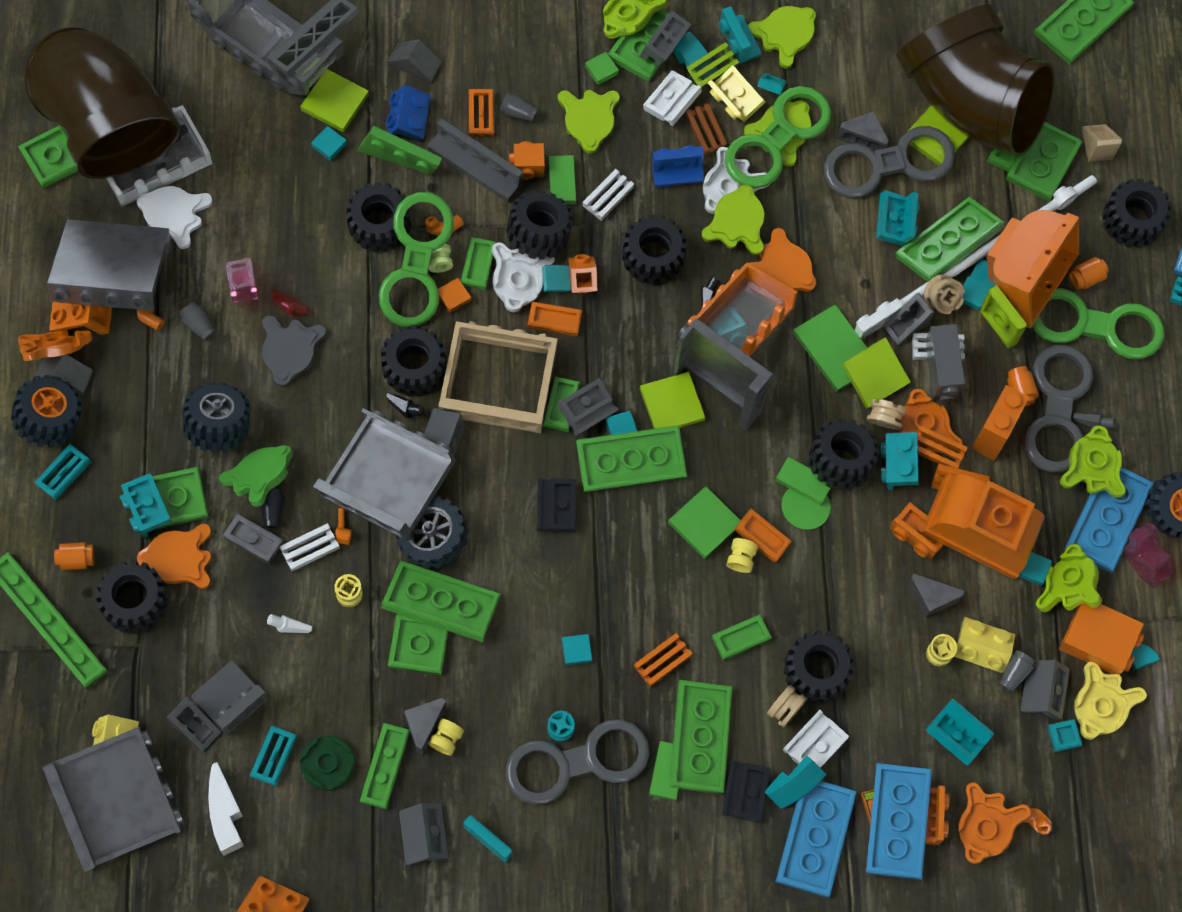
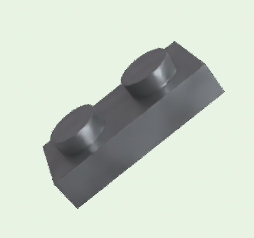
[223,514,283,564]

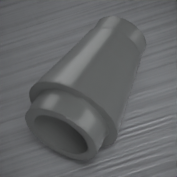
[499,92,538,122]
[179,302,216,341]
[1000,650,1035,692]

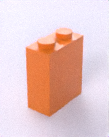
[971,385,1029,461]
[1059,604,1144,675]

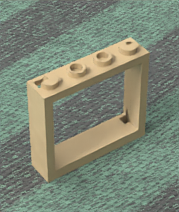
[438,321,558,433]

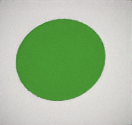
[781,489,831,530]

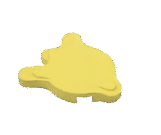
[1074,662,1147,740]

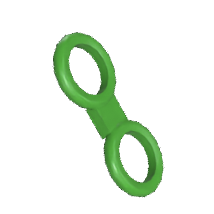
[724,86,831,188]
[379,192,454,328]
[1032,288,1164,359]

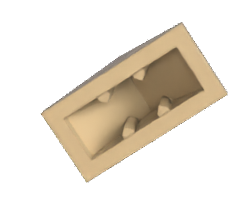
[1082,124,1121,162]

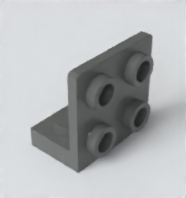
[191,661,268,736]

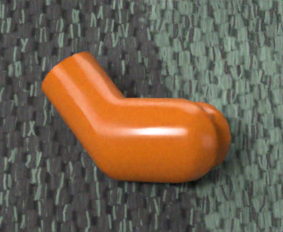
[425,215,464,236]
[136,309,164,331]
[1023,808,1052,835]

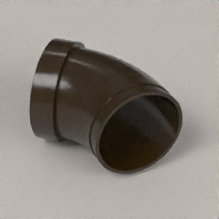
[896,4,1055,157]
[25,27,181,179]

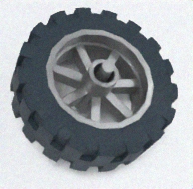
[395,496,469,569]

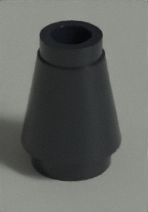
[261,489,285,528]

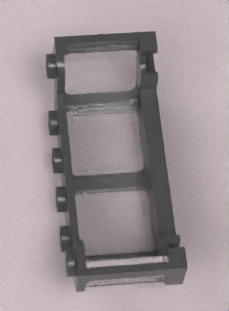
[188,0,344,95]

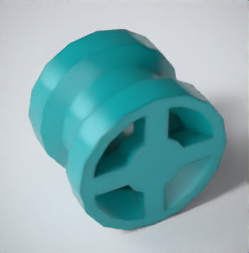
[547,711,575,742]

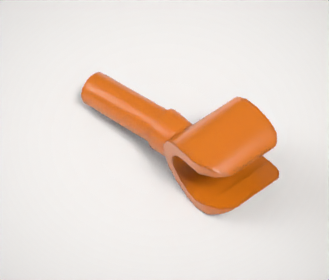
[336,508,352,545]

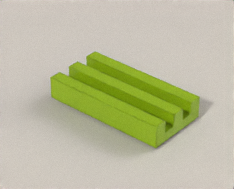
[686,42,739,87]

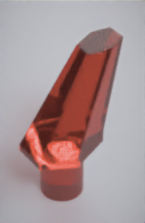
[273,289,308,316]

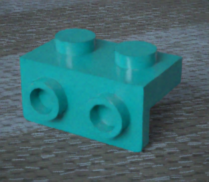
[718,6,761,64]
[876,190,920,246]
[881,432,919,490]
[925,699,994,766]

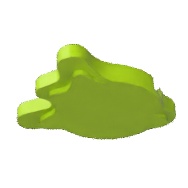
[603,0,668,39]
[748,6,816,69]
[558,90,620,153]
[744,100,811,166]
[701,185,765,255]
[1060,425,1126,498]
[1036,544,1102,612]

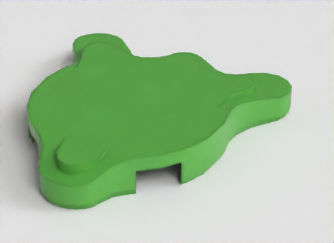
[219,445,293,507]

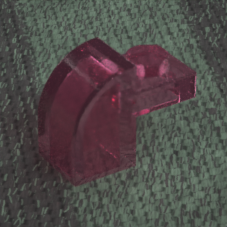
[225,258,259,304]
[1124,522,1174,588]

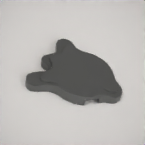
[262,316,326,387]

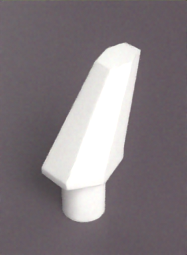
[267,614,312,633]

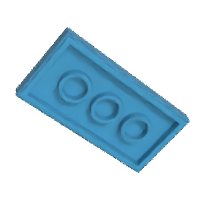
[1064,467,1154,573]
[866,763,932,880]
[775,781,857,898]

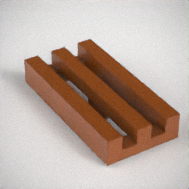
[685,103,727,156]

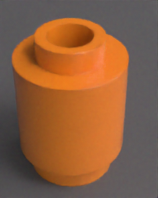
[1069,257,1109,290]
[1007,366,1039,406]
[54,542,95,571]

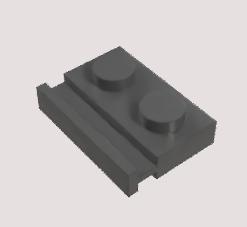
[556,378,619,436]

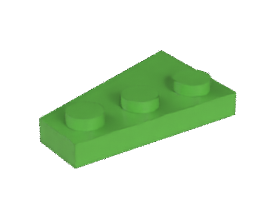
[358,126,442,175]

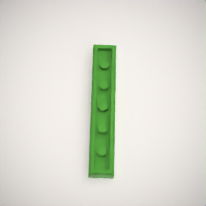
[0,552,108,689]

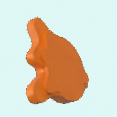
[749,228,816,292]
[18,330,92,361]
[899,389,963,454]
[137,524,212,590]
[959,783,1032,864]

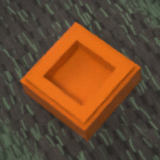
[438,278,471,313]

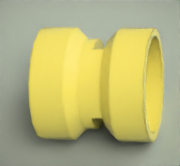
[726,538,758,573]
[335,574,363,607]
[926,634,957,667]
[428,718,464,756]

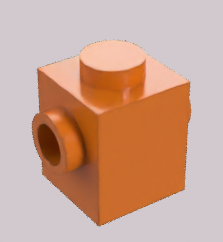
[509,141,545,180]
[568,254,597,293]

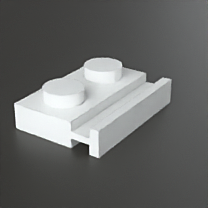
[643,70,702,126]
[783,710,849,768]

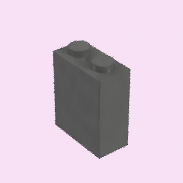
[925,324,965,403]

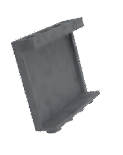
[47,219,171,311]
[672,318,773,431]
[313,408,456,541]
[42,726,184,872]

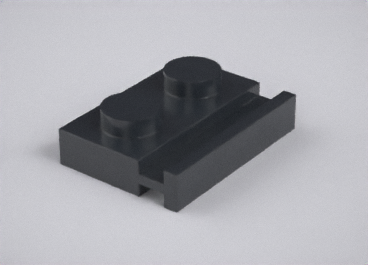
[537,478,576,532]
[721,760,770,823]

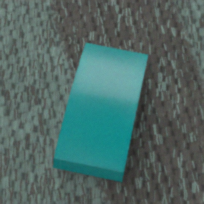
[673,32,718,84]
[764,756,826,809]

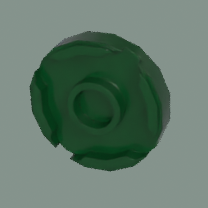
[300,736,355,791]

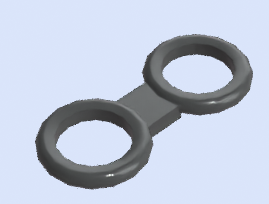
[824,126,955,198]
[1024,345,1093,473]
[505,719,649,805]

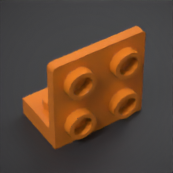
[49,302,112,335]
[237,876,309,912]

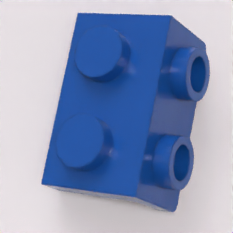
[386,85,431,142]
[651,145,704,187]

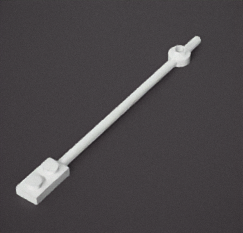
[855,175,1097,340]

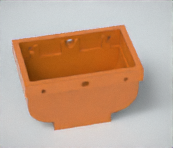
[987,210,1079,329]
[921,473,1045,579]

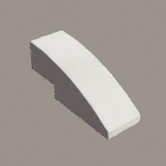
[208,762,244,856]

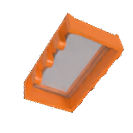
[687,263,797,357]

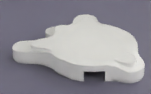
[703,147,770,214]
[137,186,212,249]
[492,242,555,312]

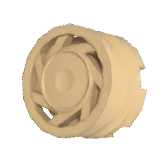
[924,274,965,314]
[867,399,907,430]
[767,685,807,728]

